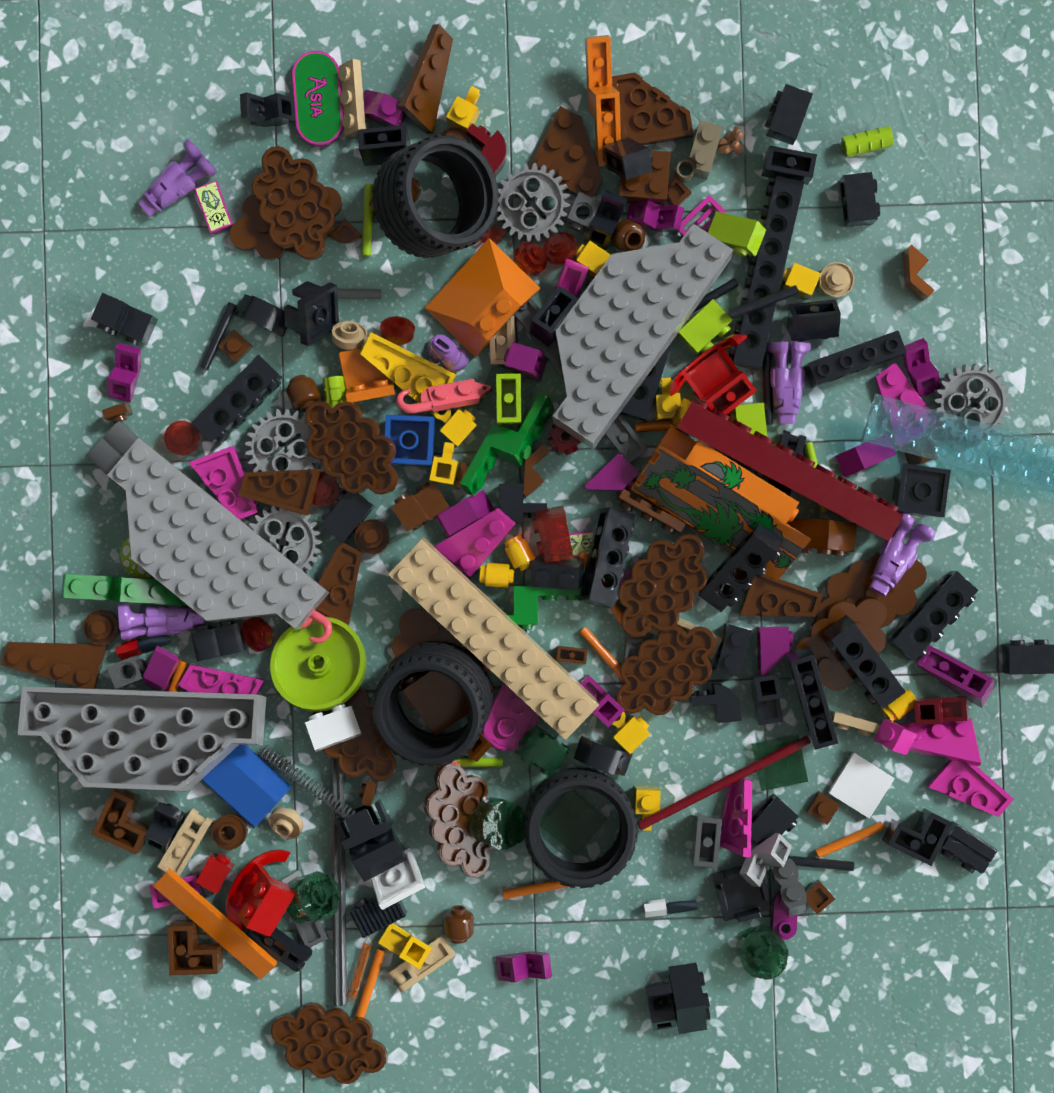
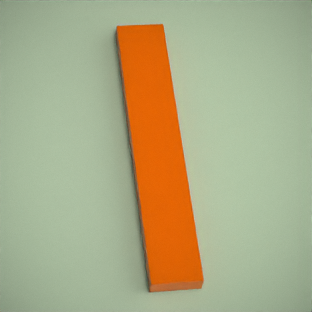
[153,868,277,980]

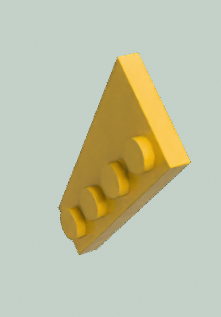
[359,332,456,417]

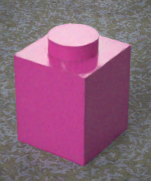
[874,719,917,755]

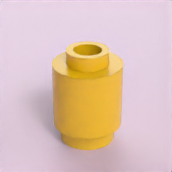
[504,534,535,571]
[480,563,514,588]
[880,688,917,722]

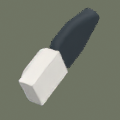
[644,899,698,918]

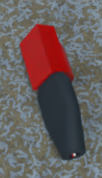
[116,635,171,660]

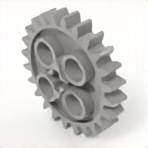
[497,163,571,242]
[932,364,1012,441]
[245,409,321,472]
[249,506,323,571]

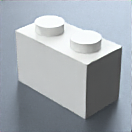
[305,704,361,752]

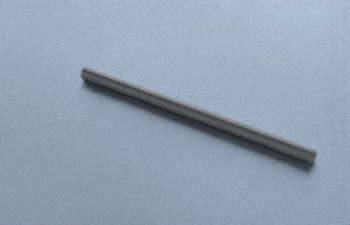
[330,758,347,1006]

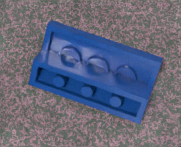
[200,745,292,829]

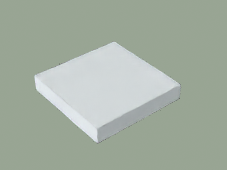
[828,752,895,819]
[371,848,425,910]

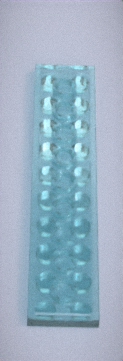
[861,393,1054,492]

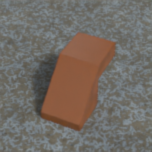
[903,244,935,301]

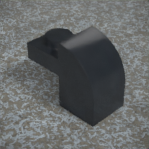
[240,92,295,127]
[584,190,627,250]
[235,294,287,337]
[499,484,547,523]
[751,674,784,725]
[689,683,742,723]
[573,736,633,776]
[144,802,185,854]
[645,982,676,1031]

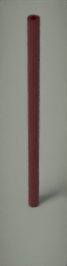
[637,735,811,831]

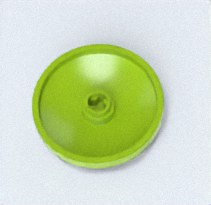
[270,617,367,712]

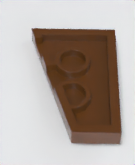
[239,469,321,515]
[616,489,685,534]
[316,541,362,626]
[739,573,823,617]

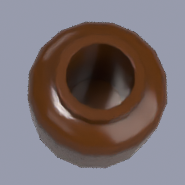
[611,219,646,252]
[286,375,321,412]
[443,905,474,944]

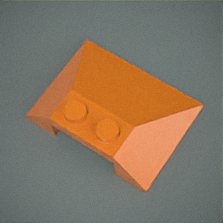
[425,238,541,358]

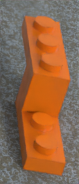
[585,35,621,167]

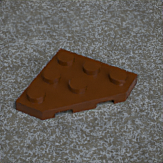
[612,73,694,145]
[529,106,602,198]

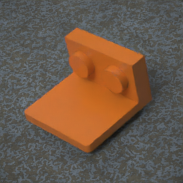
[339,348,395,402]

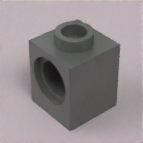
[567,192,600,233]
[106,655,147,689]

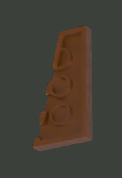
[398,24,453,134]
[1,642,108,689]

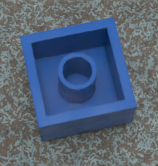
[385,415,436,467]

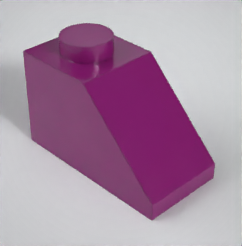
[363,90,406,127]
[504,342,548,382]
[584,453,639,491]
[757,626,793,676]

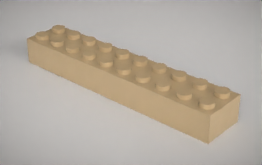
[388,537,599,740]

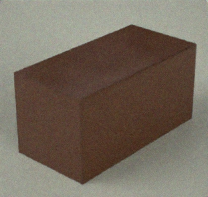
[556,645,588,664]

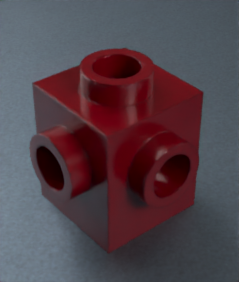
[547,424,581,456]

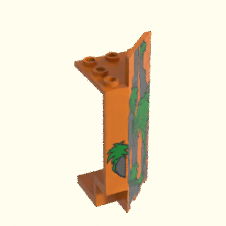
[631,426,811,581]

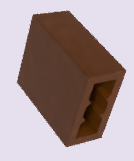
[401,671,469,736]

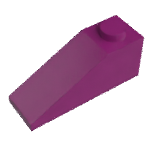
[917,645,994,708]

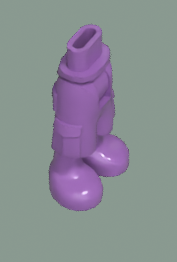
[138,138,217,216]
[428,334,469,372]
[766,342,811,424]
[869,512,936,597]
[118,602,204,641]

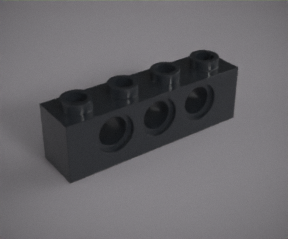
[803,330,907,389]
[620,341,673,422]
[191,354,283,445]
[578,507,635,608]
[698,523,782,612]
[888,571,979,661]
[823,615,906,709]
[786,646,838,750]

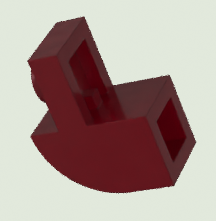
[467,123,507,177]
[914,696,969,725]

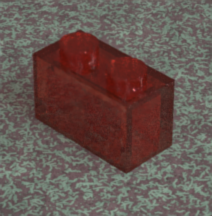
[532,505,574,563]

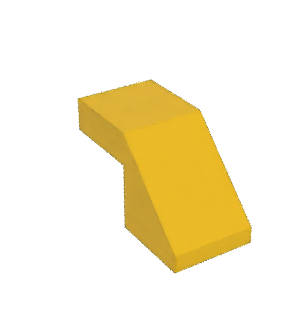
[378,923,432,970]

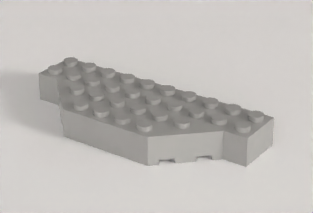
[553,224,733,450]
[107,438,330,630]
[17,687,266,792]

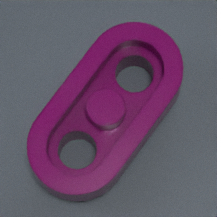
[772,892,798,940]

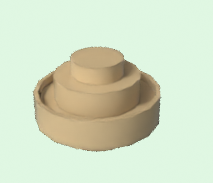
[818,262,854,298]
[331,321,367,350]
[268,807,304,839]

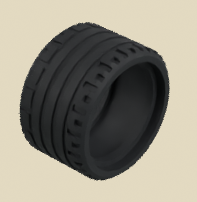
[372,134,499,258]
[371,641,493,767]
[524,767,638,889]

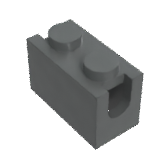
[691,813,722,868]

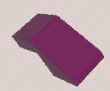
[627,200,684,232]
[903,338,941,397]
[108,343,141,403]
[835,433,896,477]
[435,490,495,537]
[143,646,179,691]
[579,674,625,728]
[496,951,552,982]

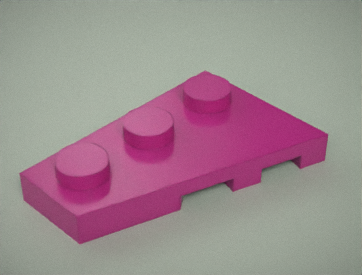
[874,363,936,449]
[188,446,259,520]
[434,508,516,577]
[178,664,265,695]
[900,718,981,766]
[927,760,1014,817]
[720,778,752,858]

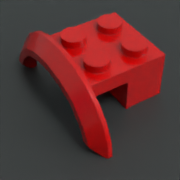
[669,334,757,415]
[225,849,295,937]

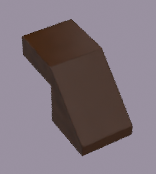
[523,444,550,498]

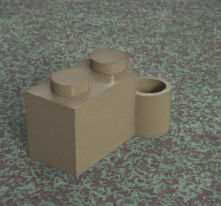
[675,120,723,183]

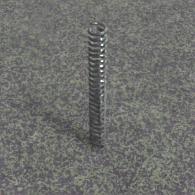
[257,745,355,820]

